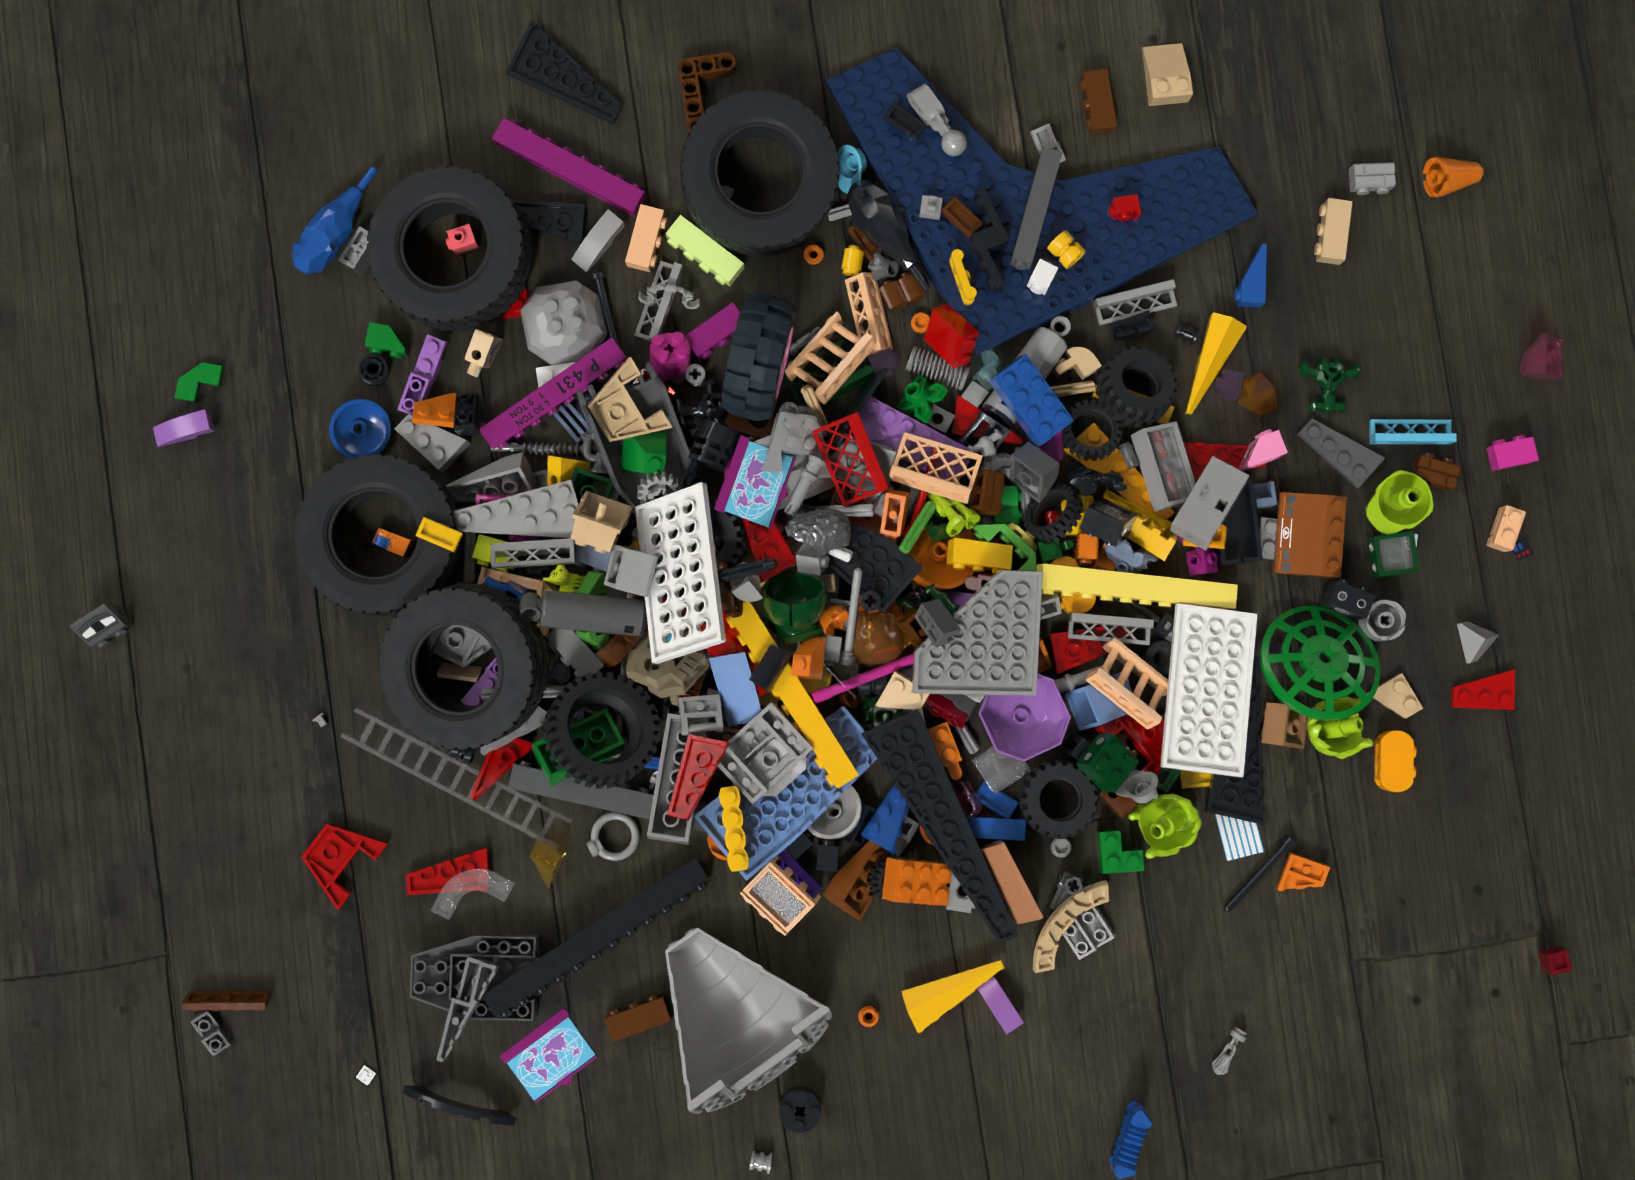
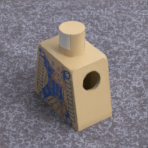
[465,329,503,377]

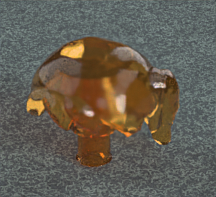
[852,604,911,667]

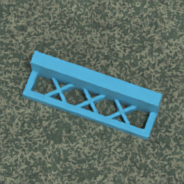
[1369,419,1457,445]

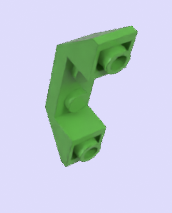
[972,524,1036,571]
[575,571,609,652]

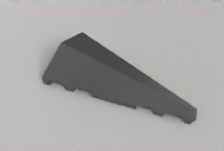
[436,957,499,1062]

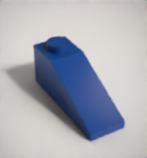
[1234,244,1267,308]

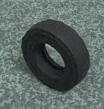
[1144,640,1172,676]

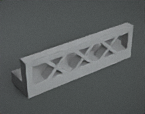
[635,261,684,342]
[1093,279,1177,326]
[491,538,576,569]
[1067,613,1154,645]

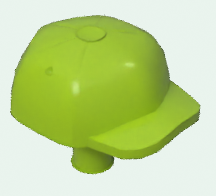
[1366,470,1433,535]

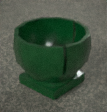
[761,572,828,646]

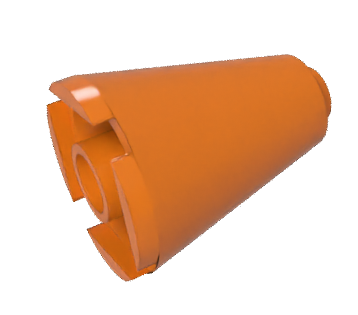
[1423,157,1483,198]

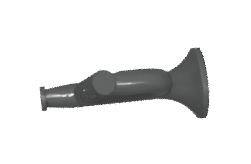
[582,432,609,476]

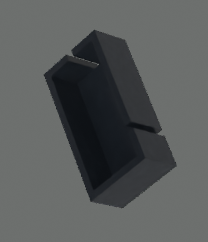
[1215,479,1263,567]

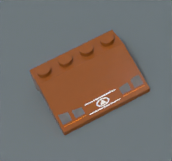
[1273,492,1347,579]

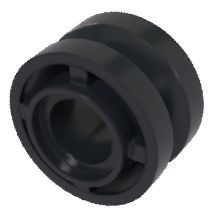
[359,354,389,386]

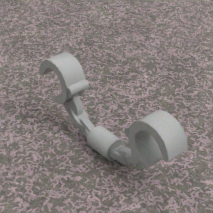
[639,284,700,309]

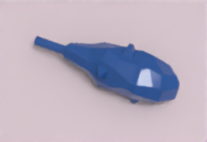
[292,166,378,274]

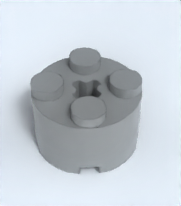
[1358,600,1406,641]

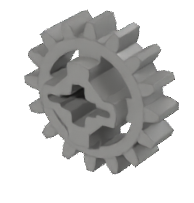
[637,471,681,505]

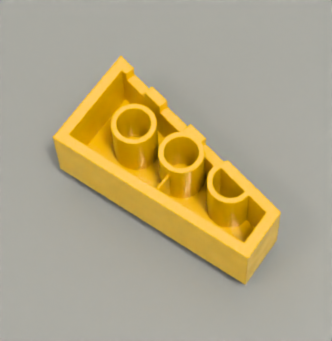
[1102,489,1177,561]

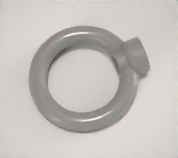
[586,812,640,861]

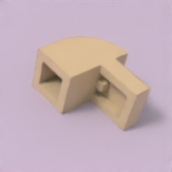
[1052,347,1102,380]

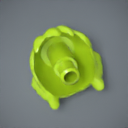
[1307,696,1373,759]
[1128,794,1202,859]

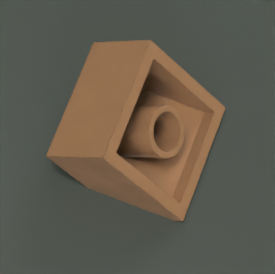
[1261,702,1308,749]

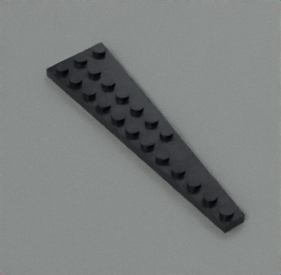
[861,708,1018,944]

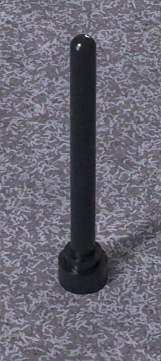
[1224,834,1298,912]

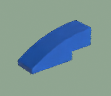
[966,816,1027,841]

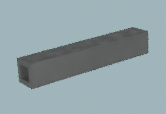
[1010,146,1063,270]

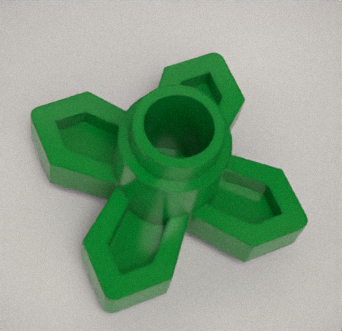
[896,375,948,423]

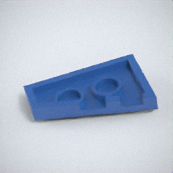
[861,785,909,854]

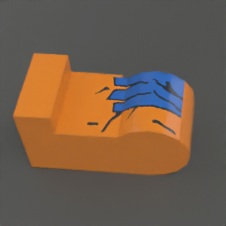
[372,528,415,558]

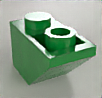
[365,322,409,359]

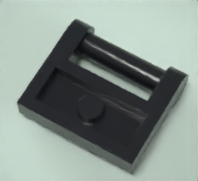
[957,409,1011,459]

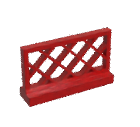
[812,412,889,507]

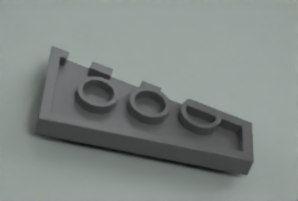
[1297,419,1385,488]

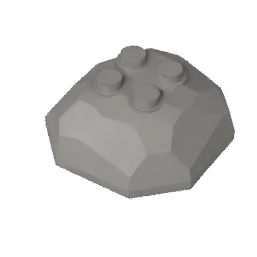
[520,280,607,365]

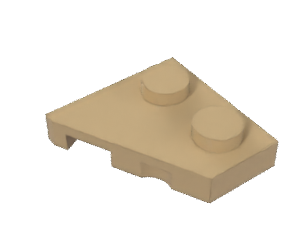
[876,671,930,711]
[1367,673,1423,719]

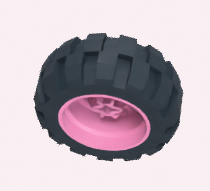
[722,292,797,421]

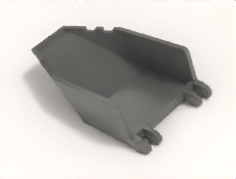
[576,362,693,525]

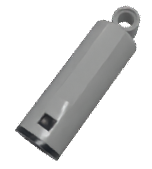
[981,316,1071,428]

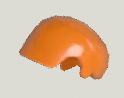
[819,605,849,636]

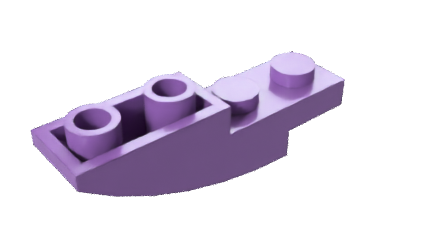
[397,334,448,416]
[461,658,498,706]

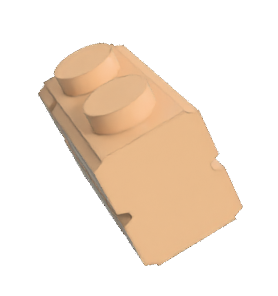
[1486,505,1526,552]

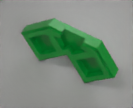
[174,362,224,402]

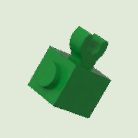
[1036,540,1074,564]

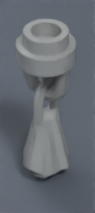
[1212,1027,1247,1075]

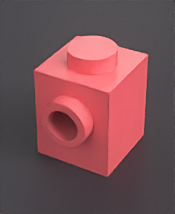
[446,224,479,255]

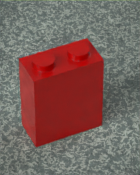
[924,303,979,369]

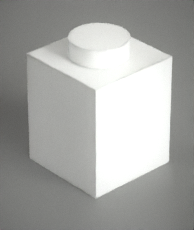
[1027,259,1058,295]

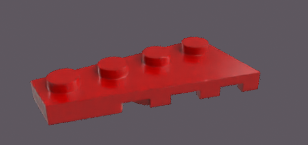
[1050,626,1133,674]
[406,848,490,895]

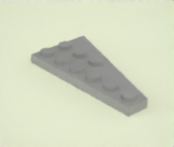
[452,479,579,538]

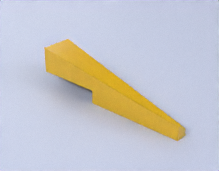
[1185,312,1247,415]

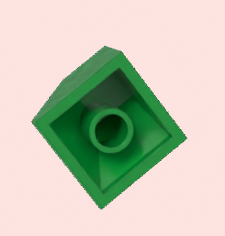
[620,432,666,475]

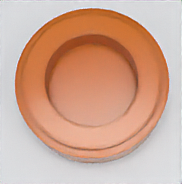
[911,312,930,334]

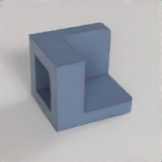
[1253,481,1277,509]

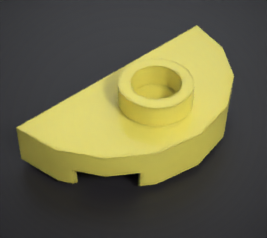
[1008,522,1038,552]

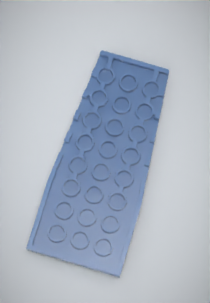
[694,706,878,881]

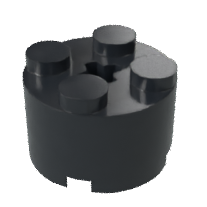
[779,1086,821,1133]

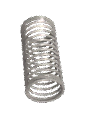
[905,346,970,391]

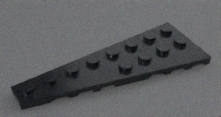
[1204,656,1265,825]

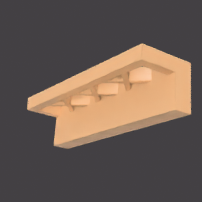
[845,272,893,357]

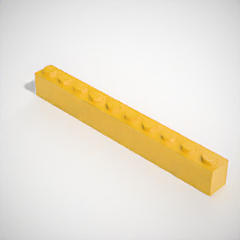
[725,601,859,788]

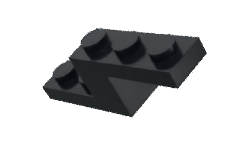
[968,187,1010,295]

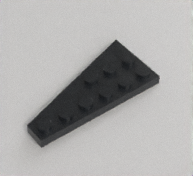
[506,20,623,125]

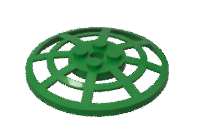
[1260,606,1380,721]

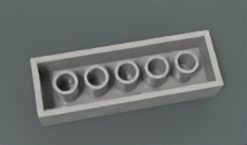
[647,713,709,845]

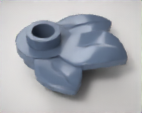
[1105,539,1144,573]

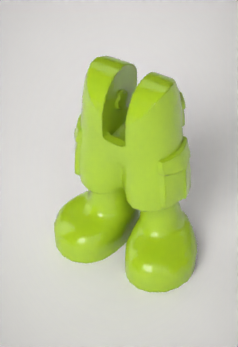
[927,492,980,537]

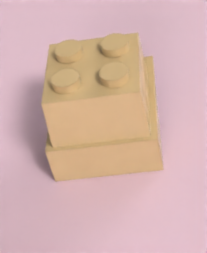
[570,491,633,554]

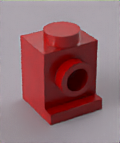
[1108,194,1141,222]

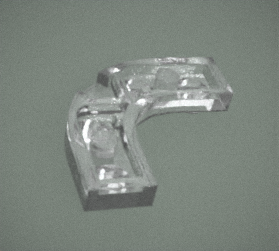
[430,869,515,920]

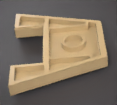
[587,356,673,442]

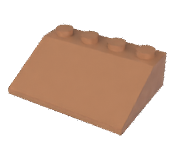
[980,839,1044,925]

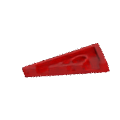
[470,738,533,800]

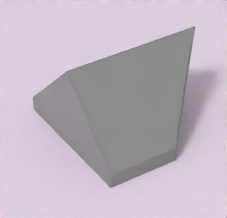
[1457,621,1499,664]

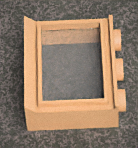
[740,855,821,936]

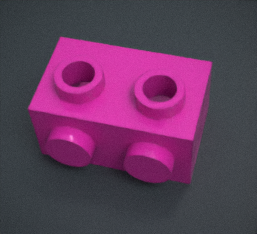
[1486,435,1539,471]

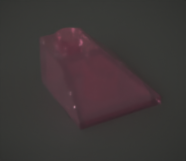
[1520,333,1563,380]

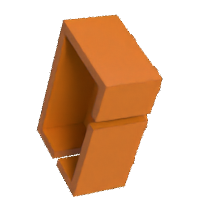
[882,857,952,906]

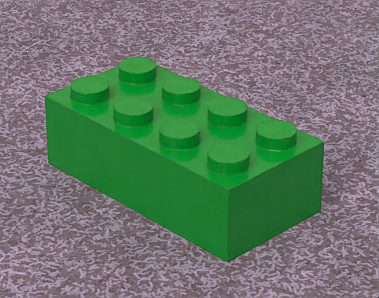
[532,709,625,787]

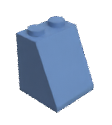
[1065,672,1133,731]

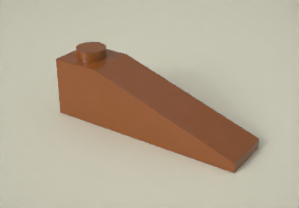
[823,841,888,921]

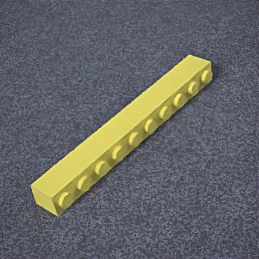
[1036,564,1238,610]

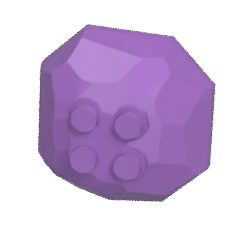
[978,673,1071,762]

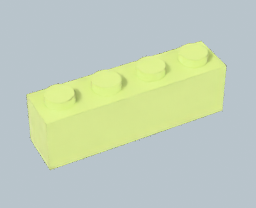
[666,215,744,286]

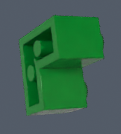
[1096,829,1144,874]

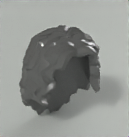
[785,508,852,554]

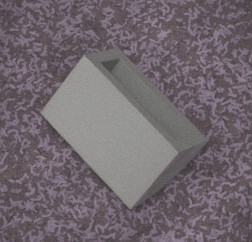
[730,561,763,602]

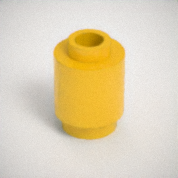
[841,245,864,276]

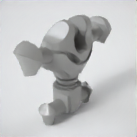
[968,429,1020,490]

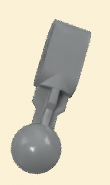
[907,84,967,156]

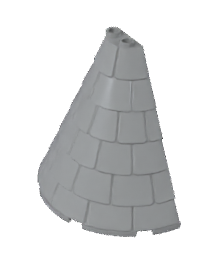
[665,928,832,1114]

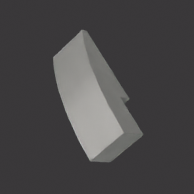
[571,209,625,273]

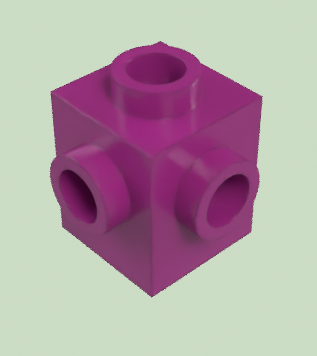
[1186,547,1218,576]

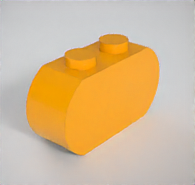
[1050,556,1096,614]
[1374,730,1416,792]

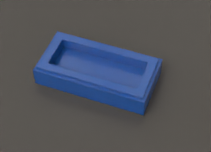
[973,781,1019,819]

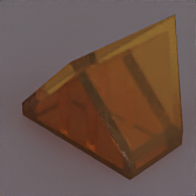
[1238,372,1278,417]

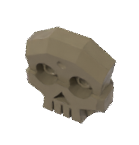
[626,630,710,705]

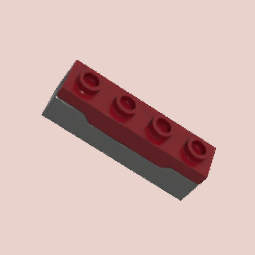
[899,665,977,729]

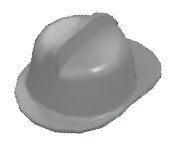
[1116,770,1159,804]

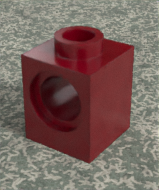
[1537,947,1572,975]

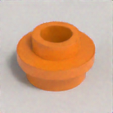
[804,244,824,265]
[858,1006,879,1027]

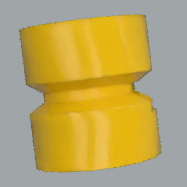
[1047,230,1086,269]

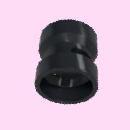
[450,748,478,765]

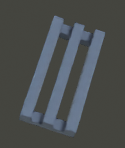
[553,403,591,444]

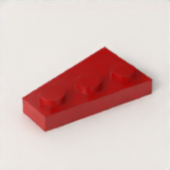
[1451,669,1515,710]

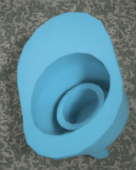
[837,145,867,194]

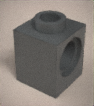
[924,404,955,435]

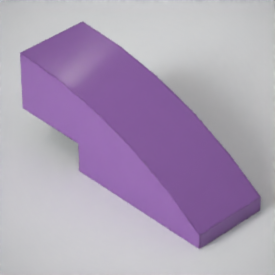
[153,410,215,447]
[977,976,1024,1034]

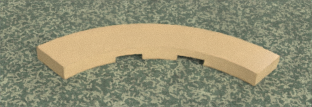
[1033,880,1109,973]

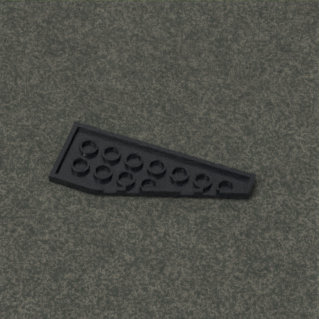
[775,502,924,614]

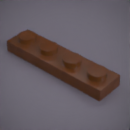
[182,991,271,1011]

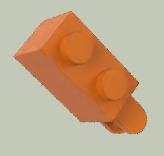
[880,489,910,544]
[927,722,962,780]

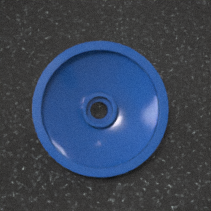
[329,399,391,458]

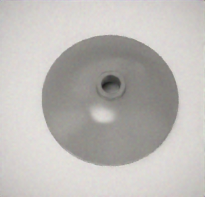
[807,785,862,840]

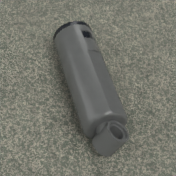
[520,590,647,637]

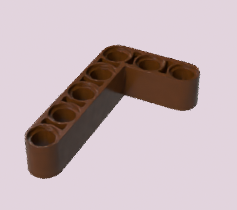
[678,52,736,133]

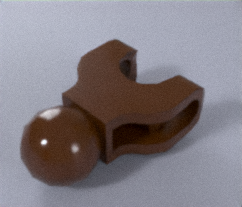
[698,559,743,625]

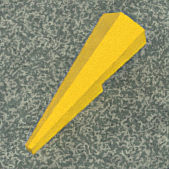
[901,960,1005,1033]

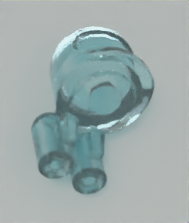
[972,349,1000,390]

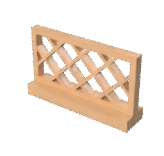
[889,432,983,504]

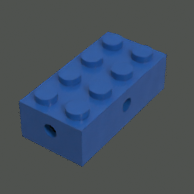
[988,354,1074,446]

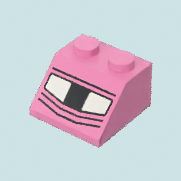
[1239,429,1288,472]

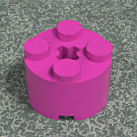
[650,332,691,380]

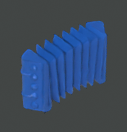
[1109,1100,1152,1179]

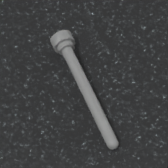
[839,568,862,665]

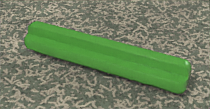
[899,501,936,554]

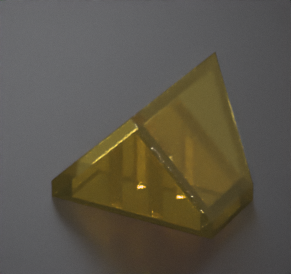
[529,839,566,890]

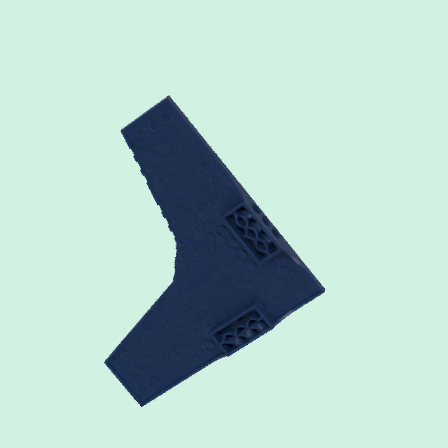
[826,47,1258,356]

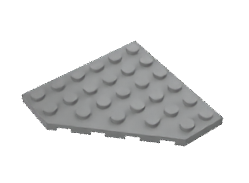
[912,570,1043,696]

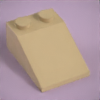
[1142,43,1193,106]

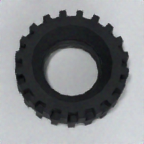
[672,496,749,572]

